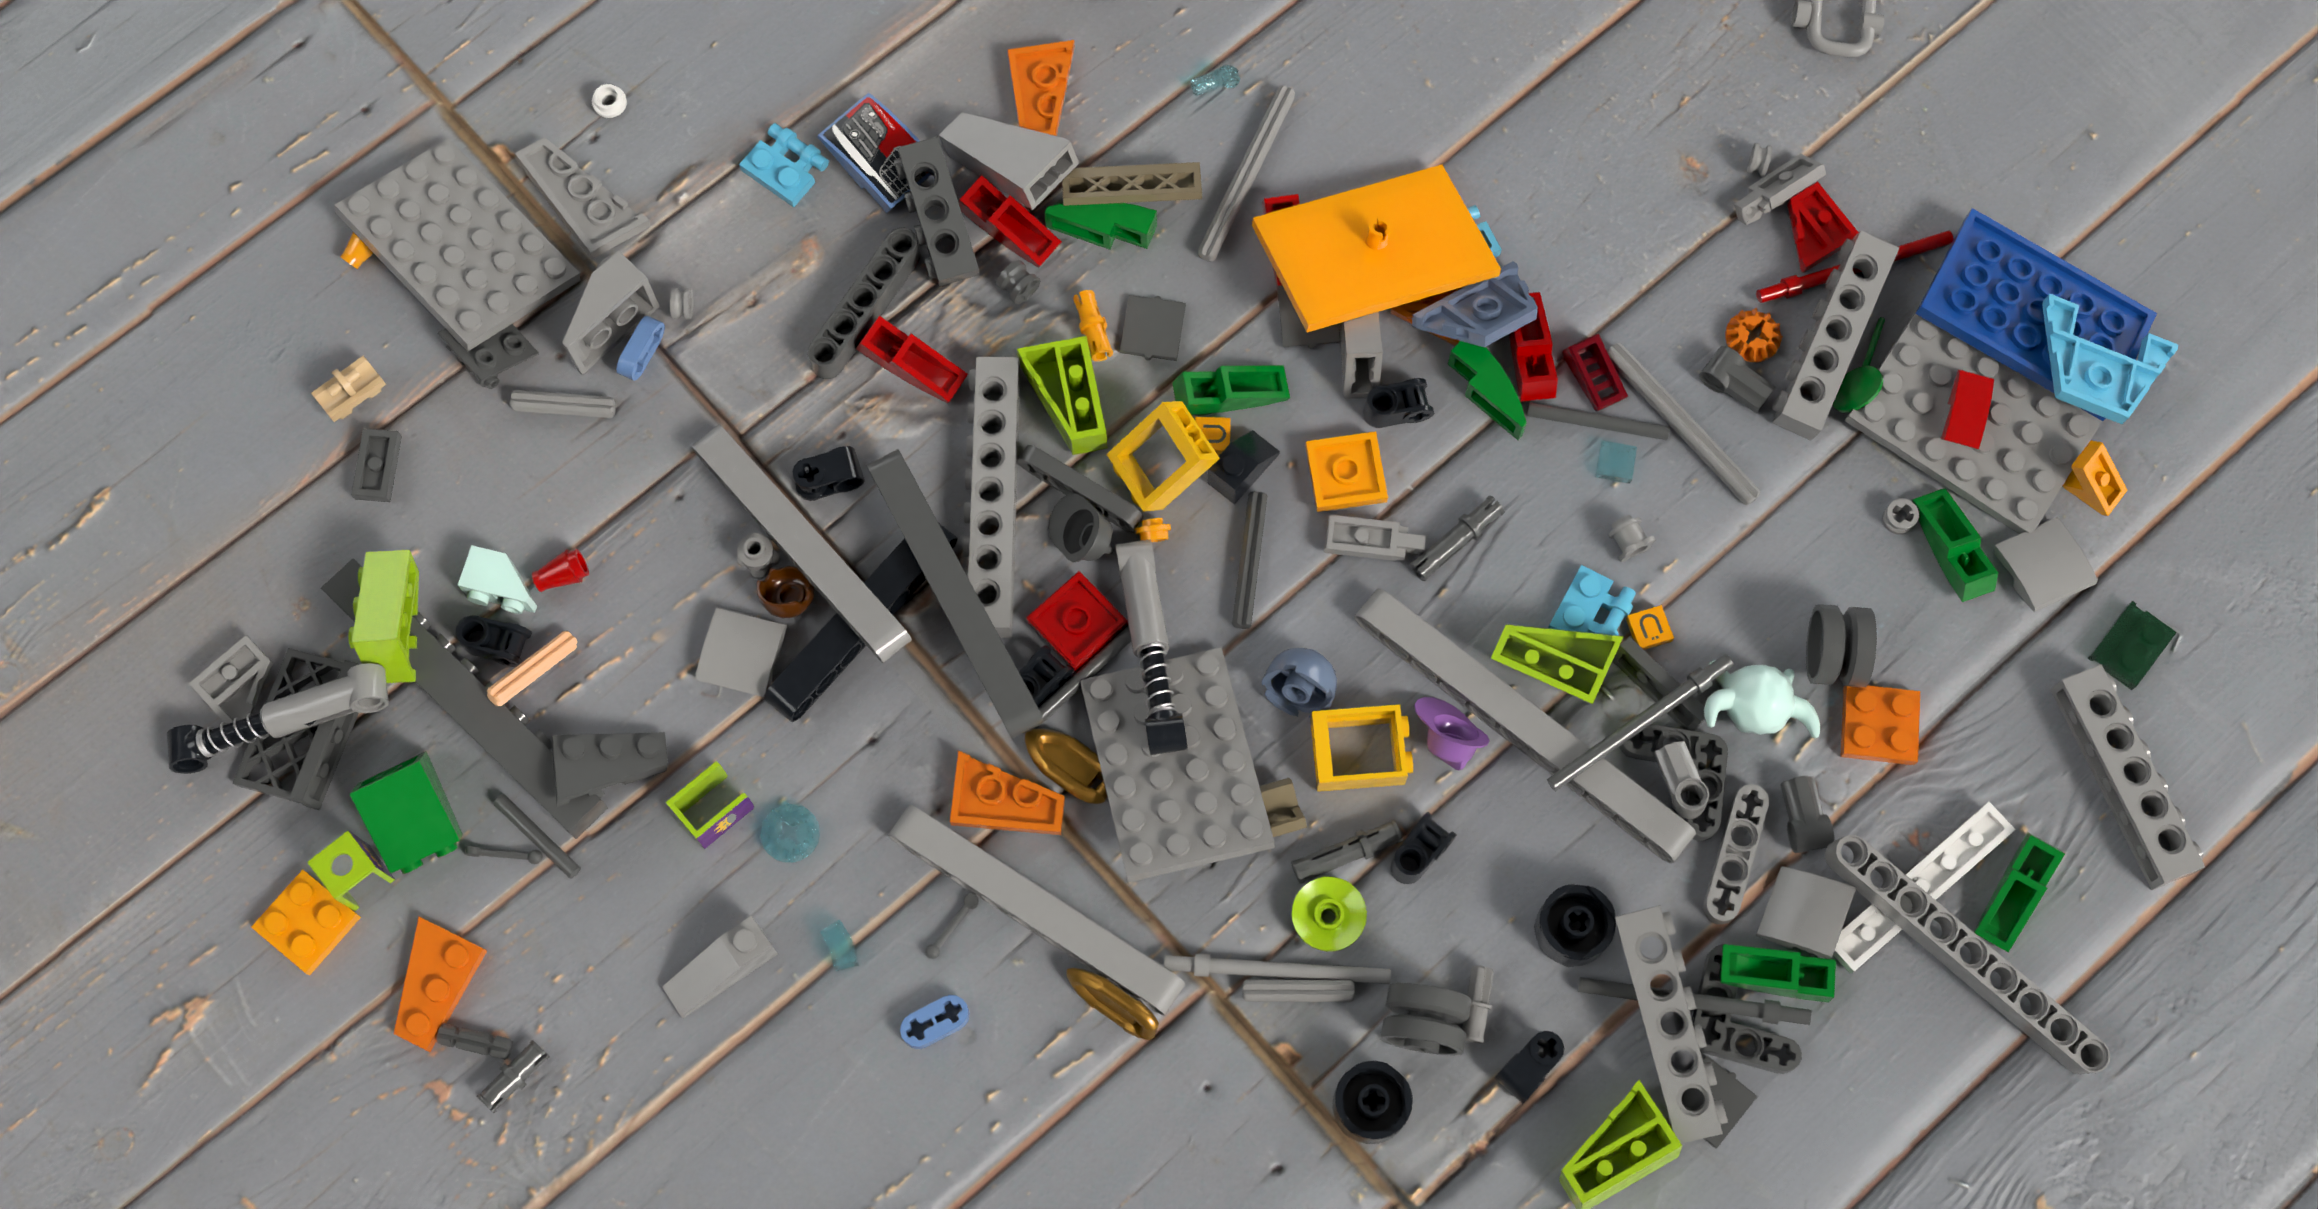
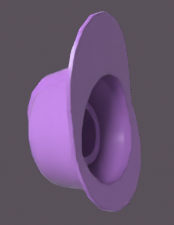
[1414,697,1490,770]

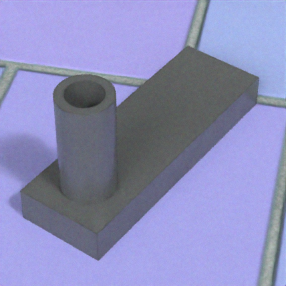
[1612,636,1723,731]

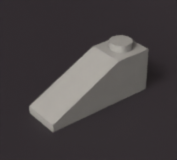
[662,915,778,1019]

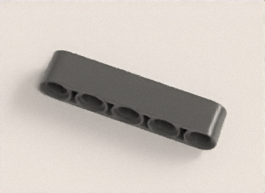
[808,227,920,379]

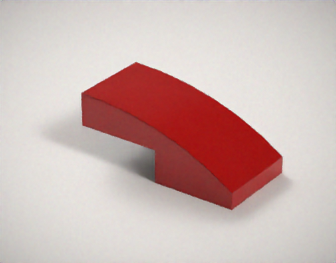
[1941,370,1994,449]

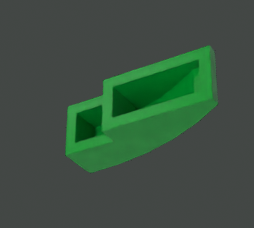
[1045,203,1157,250]
[1448,341,1527,440]
[1172,365,1290,415]
[1912,488,1999,602]
[1974,832,2065,953]
[1720,944,1836,1003]

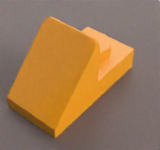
[2063,440,2128,516]

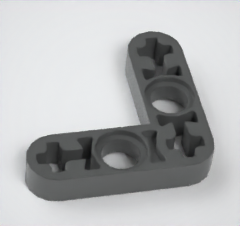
[1620,724,1728,841]
[1692,944,1802,1074]

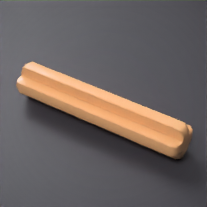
[487,631,578,706]

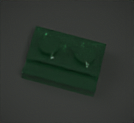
[2088,601,2177,690]

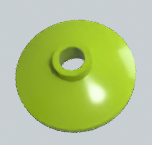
[1292,877,1367,952]

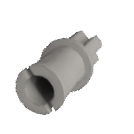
[1462,966,1494,1044]

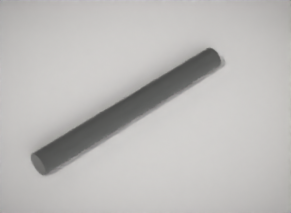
[1527,402,1670,440]
[1030,625,1131,730]

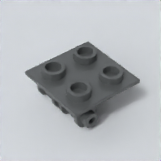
[438,324,539,389]

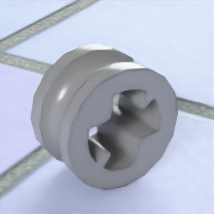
[1747,142,1772,176]
[670,288,694,319]
[1883,498,1919,534]

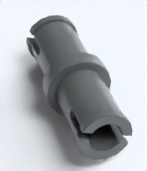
[476,1040,550,1113]

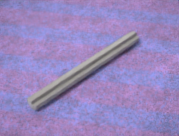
[1198,85,1295,262]
[1607,342,1761,505]

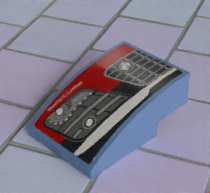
[817,93,932,213]

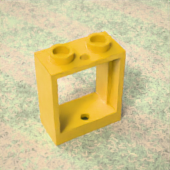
[1107,401,1220,512]
[1310,704,1413,792]

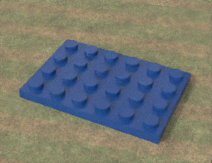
[1915,208,2157,421]

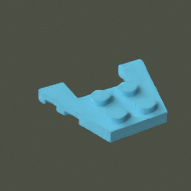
[2042,294,2178,424]

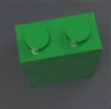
[349,751,463,874]

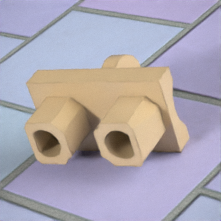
[311,355,386,422]

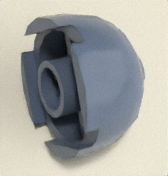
[1262,648,1337,718]

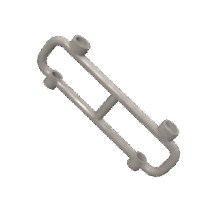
[1791,0,1884,57]

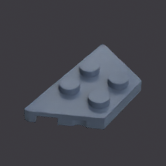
[1412,261,1538,347]

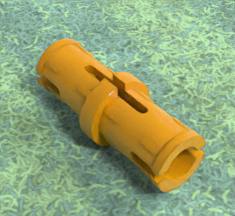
[1073,290,1113,362]

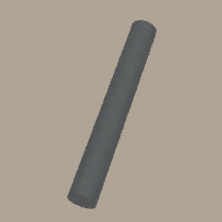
[493,794,581,879]

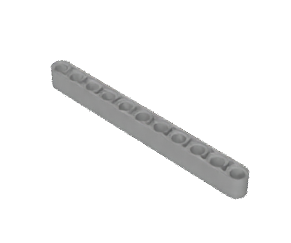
[1354,589,1696,864]

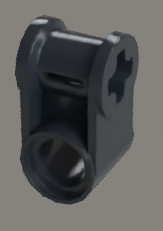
[1363,378,1435,428]
[792,446,865,501]
[455,615,532,667]
[1019,645,1074,707]
[1390,812,1457,884]
[1494,1031,1564,1104]

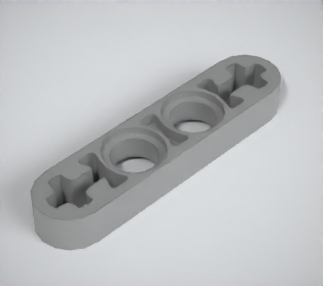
[1703,784,1769,925]

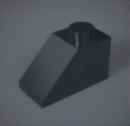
[1207,430,1280,505]

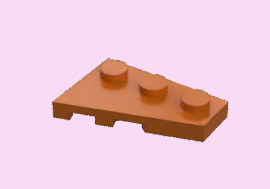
[1007,40,1075,136]
[950,750,1065,835]
[393,917,487,1052]

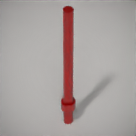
[1756,230,1954,303]

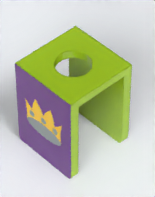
[666,761,754,849]
[307,831,395,911]

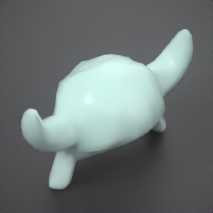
[1704,660,1820,738]

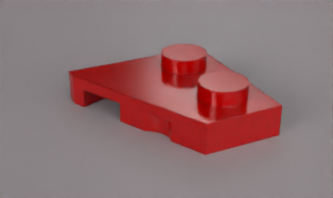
[1787,182,1859,273]

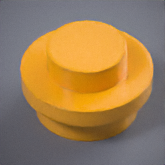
[1135,518,1171,542]

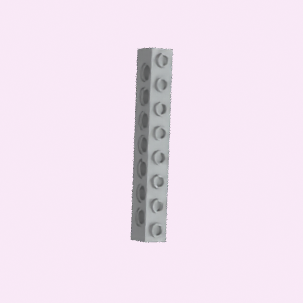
[963,357,1021,638]

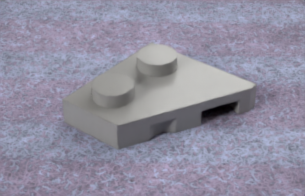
[188,635,273,724]

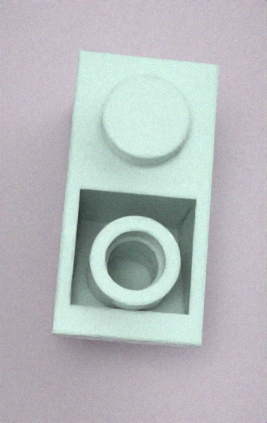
[458,545,537,614]

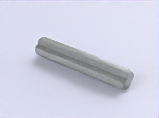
[510,390,616,418]
[1243,980,1355,1002]

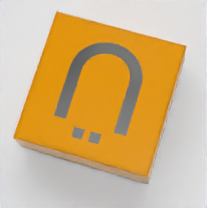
[1195,417,1231,455]
[1626,605,1674,650]

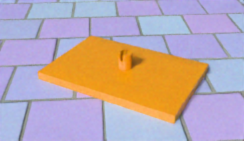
[1252,164,1501,333]

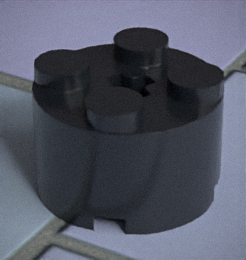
[1534,884,1616,967]
[1332,1061,1413,1144]

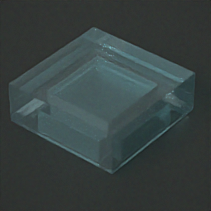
[1595,441,1637,484]

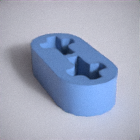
[616,316,665,381]
[900,995,970,1049]

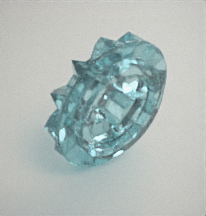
[760,803,820,863]

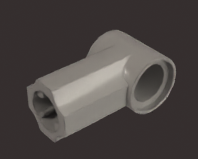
[1654,741,1709,819]

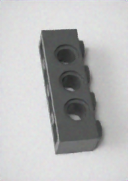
[893,136,979,287]

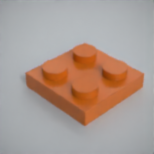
[1840,685,1920,765]

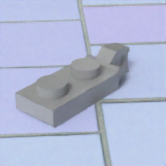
[1734,154,1826,225]
[1324,515,1426,561]

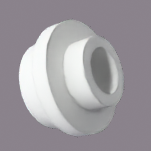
[592,84,627,118]

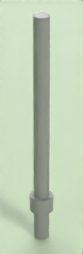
[1164,953,1391,984]

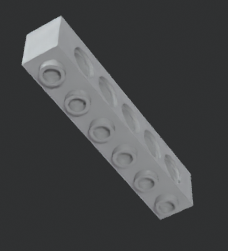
[1772,230,1899,441]
[2050,664,2205,890]
[1615,905,1728,1144]

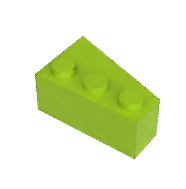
[1017,336,1108,455]
[348,550,419,683]
[1491,624,1623,704]
[1559,1080,1683,1209]

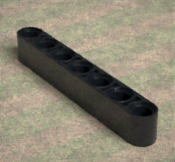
[764,522,958,722]

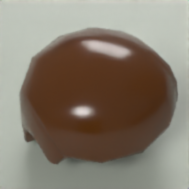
[756,566,815,619]

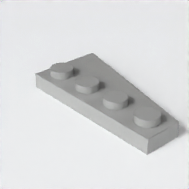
[515,137,650,260]

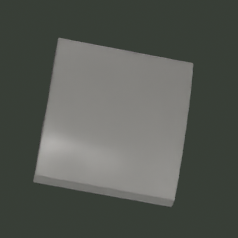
[1994,517,2098,612]
[695,607,787,697]
[1756,866,1857,959]

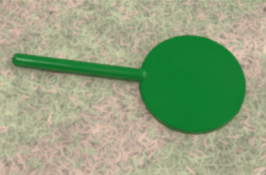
[1832,317,1885,413]

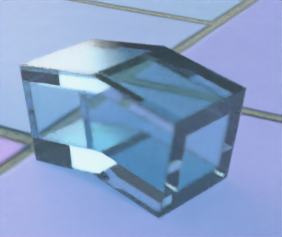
[820,919,859,971]

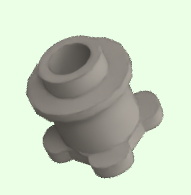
[1608,515,1656,562]
[737,533,781,579]

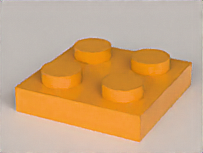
[1305,431,1388,512]
[251,869,361,975]

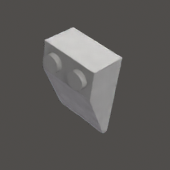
[562,250,660,375]

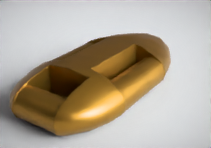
[1024,729,1108,804]
[1066,967,1159,1040]

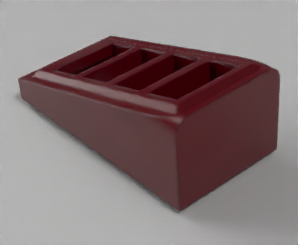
[1561,333,1628,412]

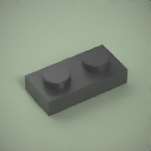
[351,428,402,502]

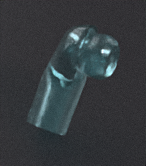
[1190,64,1240,96]

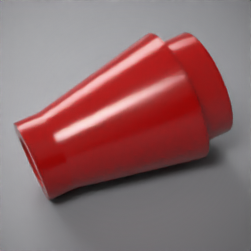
[532,549,589,592]

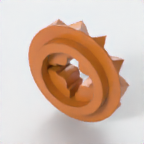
[1725,308,1783,362]

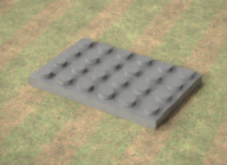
[334,138,580,351]
[1845,310,2101,534]
[1080,647,1275,883]

